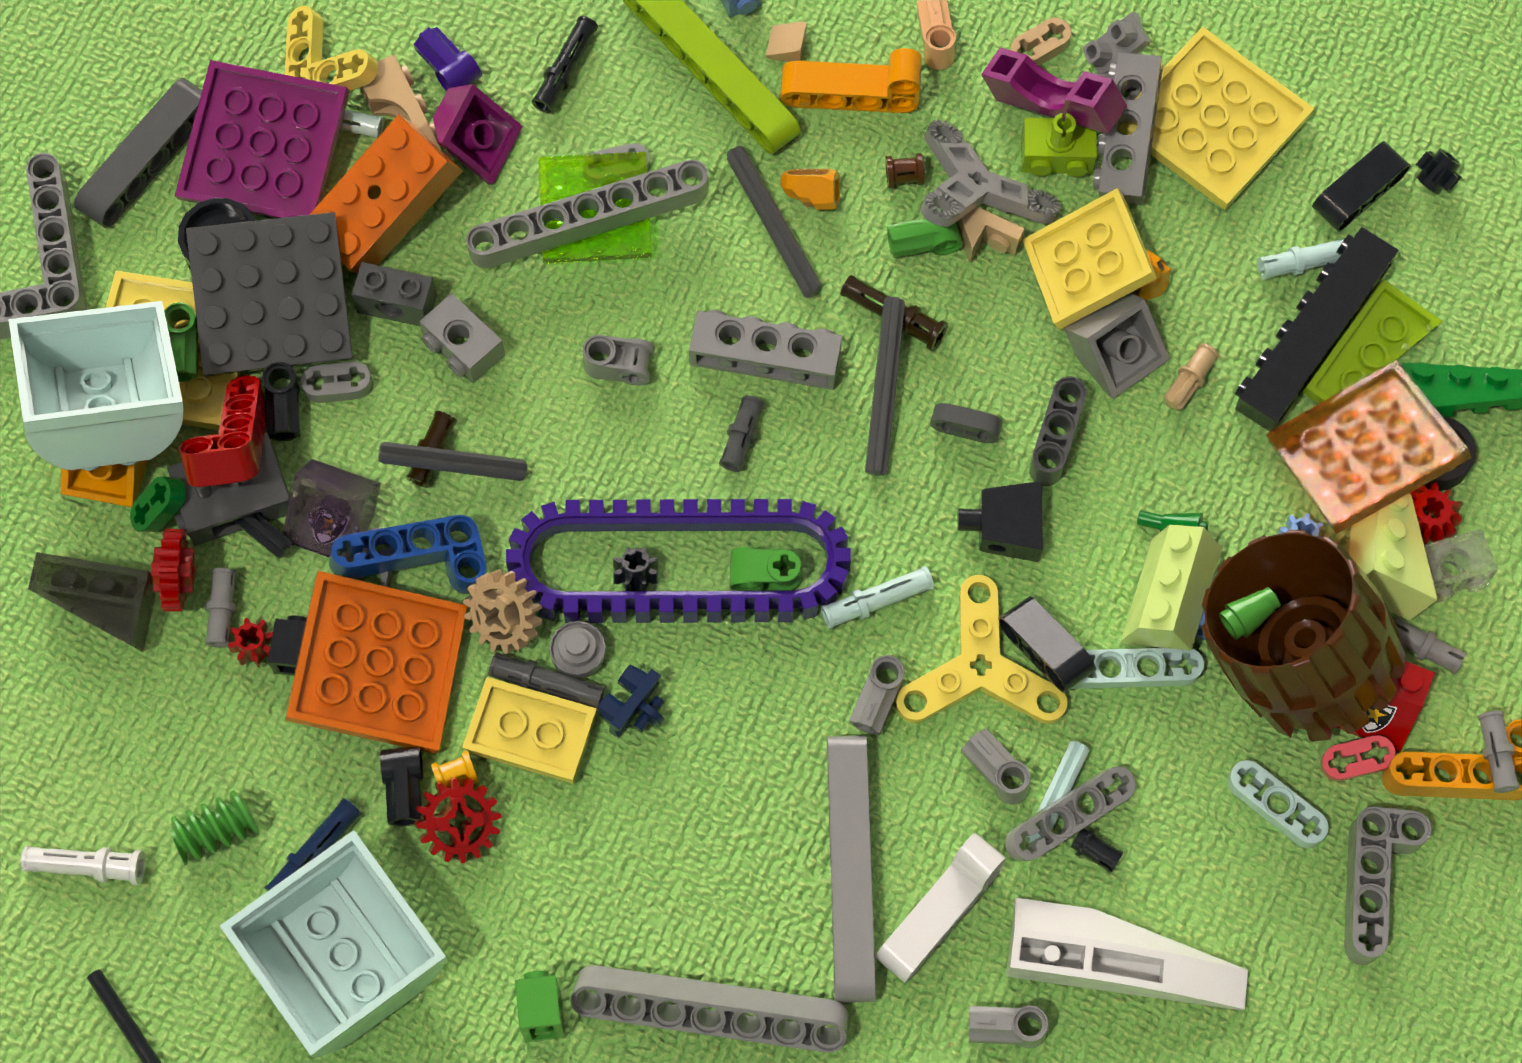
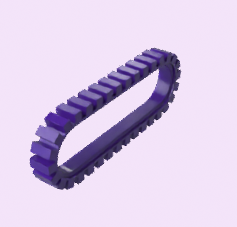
[506,499,851,623]

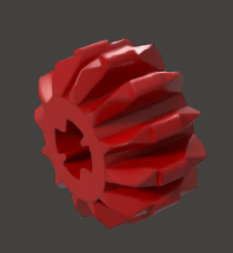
[1406,482,1462,546]

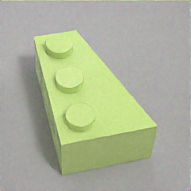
[1349,480,1438,621]

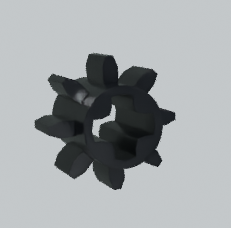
[1415,148,1462,193]
[613,547,658,591]

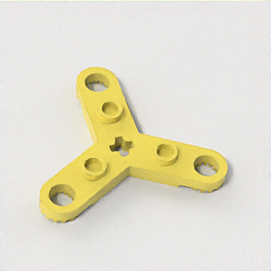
[896,575,1068,725]

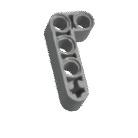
[1344,807,1432,965]

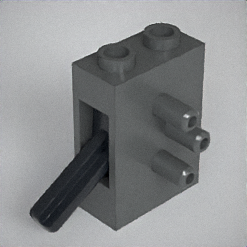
[167,434,295,559]

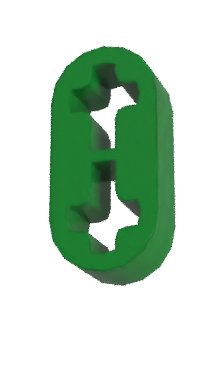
[130,477,186,532]

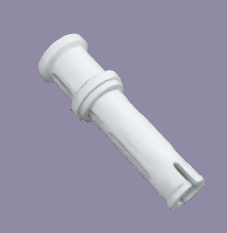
[21,846,146,885]

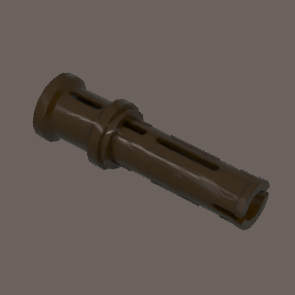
[840,275,948,351]

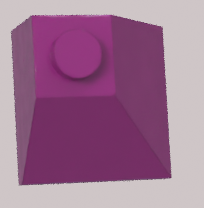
[433,84,523,185]

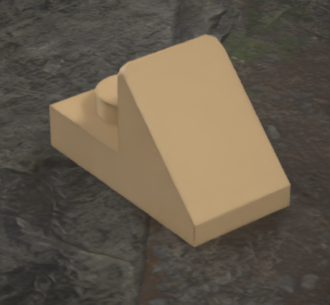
[957,207,1025,263]

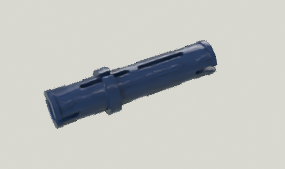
[264,798,362,891]

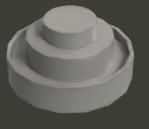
[549,621,606,679]

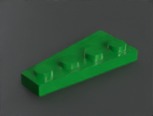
[1399,362,1522,421]

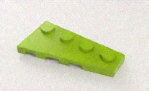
[1302,279,1442,413]

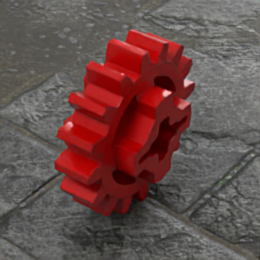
[151,529,196,612]
[414,777,502,863]

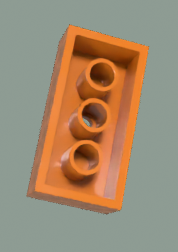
[309,114,462,274]

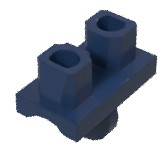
[597,665,665,739]

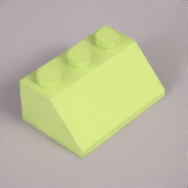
[1121,525,1222,651]

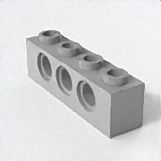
[1093,52,1163,205]
[689,310,842,390]

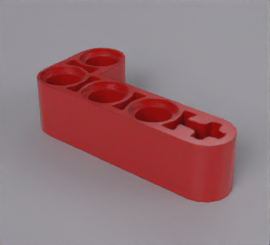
[179,375,266,487]

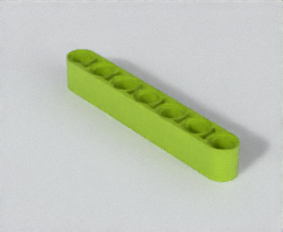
[623,0,801,154]

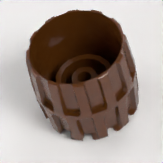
[1202,530,1405,741]

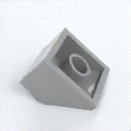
[1064,293,1170,398]

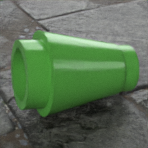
[1219,587,1281,640]

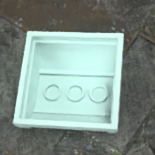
[8,301,184,471]
[220,830,448,1058]

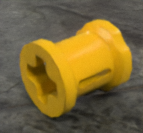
[431,750,479,788]

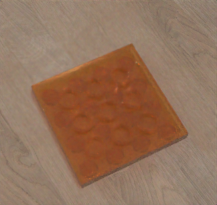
[1266,360,1472,534]

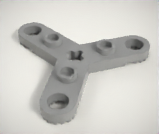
[920,120,1061,227]

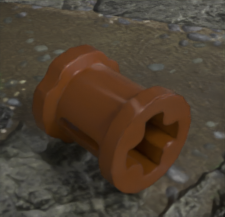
[885,153,924,188]

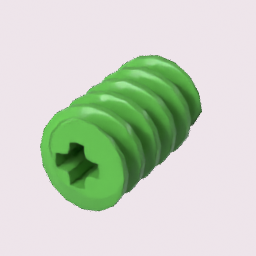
[170,790,259,866]

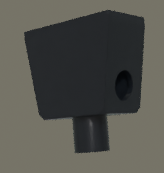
[957,482,1043,562]

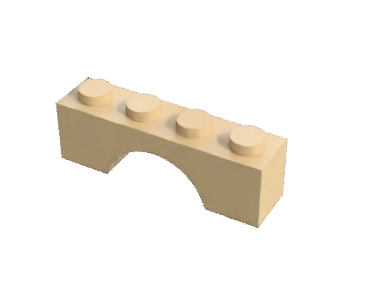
[356,55,454,188]

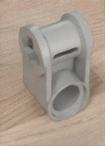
[583,335,655,386]

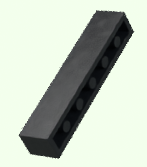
[1235,226,1399,433]

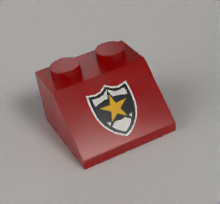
[1336,661,1435,753]

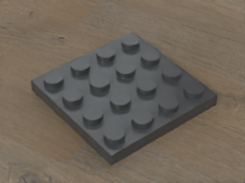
[186,212,353,376]

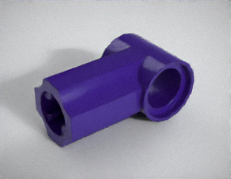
[414,27,482,92]

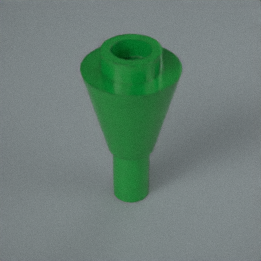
[1137,510,1209,532]

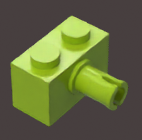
[1021,113,1097,177]

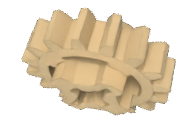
[463,569,543,654]

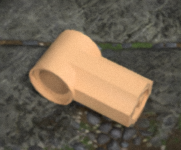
[917,0,956,70]

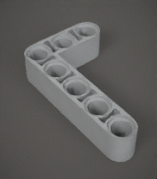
[0,153,87,340]

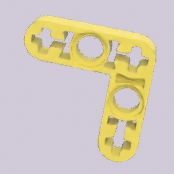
[285,6,379,91]

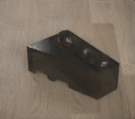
[28,552,156,652]

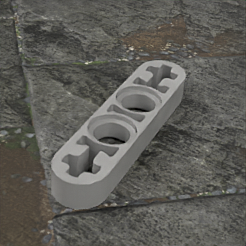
[1005,766,1135,861]

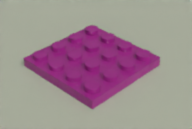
[174,60,350,219]

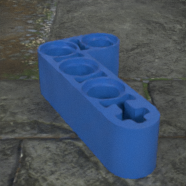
[329,515,486,594]

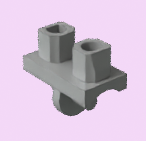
[1083,12,1152,73]

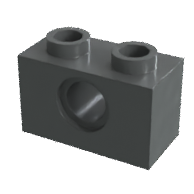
[352,262,437,327]

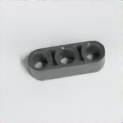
[1029,376,1087,486]

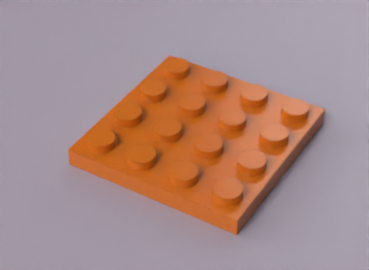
[284,571,467,754]

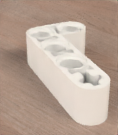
[875,833,1006,983]

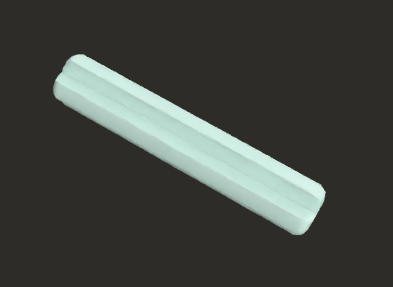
[1025,741,1089,843]

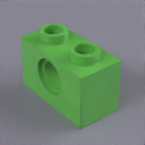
[515,971,565,1043]

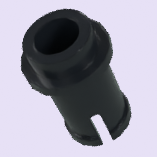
[1071,828,1123,873]

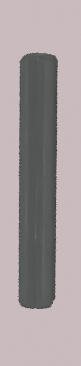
[378,442,527,481]

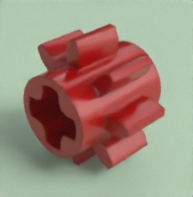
[227,618,273,667]

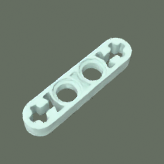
[1070,648,1204,689]

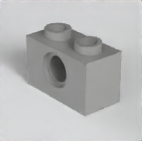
[419,293,505,384]

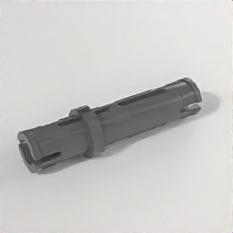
[488,652,605,708]

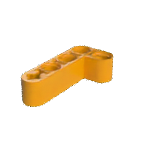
[780,48,922,113]
[1382,719,1522,800]

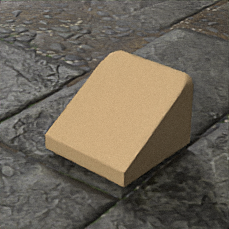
[766,22,807,62]

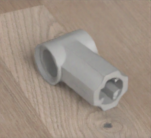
[849,655,905,736]
[961,728,1031,805]
[969,1005,1048,1049]

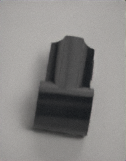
[262,362,300,441]
[380,747,423,827]

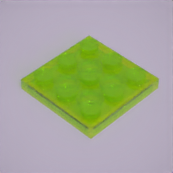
[538,151,652,263]

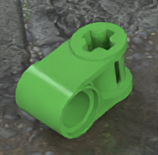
[729,547,802,591]

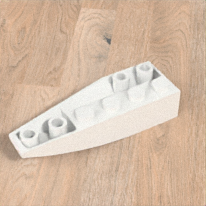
[1006,898,1248,1011]

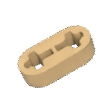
[1011,18,1071,66]

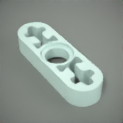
[1227,760,1328,848]

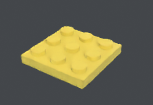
[1022,188,1157,330]

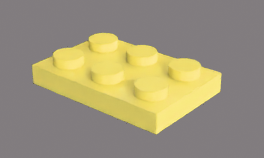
[462,677,597,784]

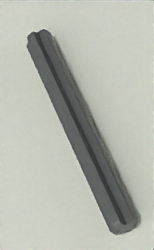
[727,146,822,298]
[865,297,905,476]

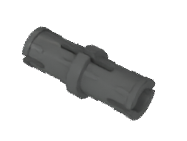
[719,395,764,472]

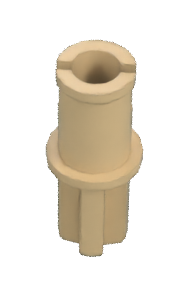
[1164,343,1219,410]

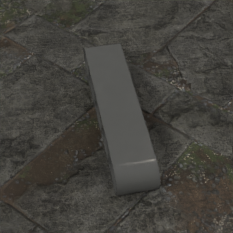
[74,78,202,228]

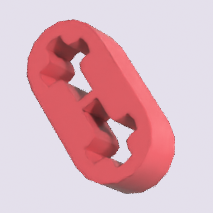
[1320,735,1395,781]

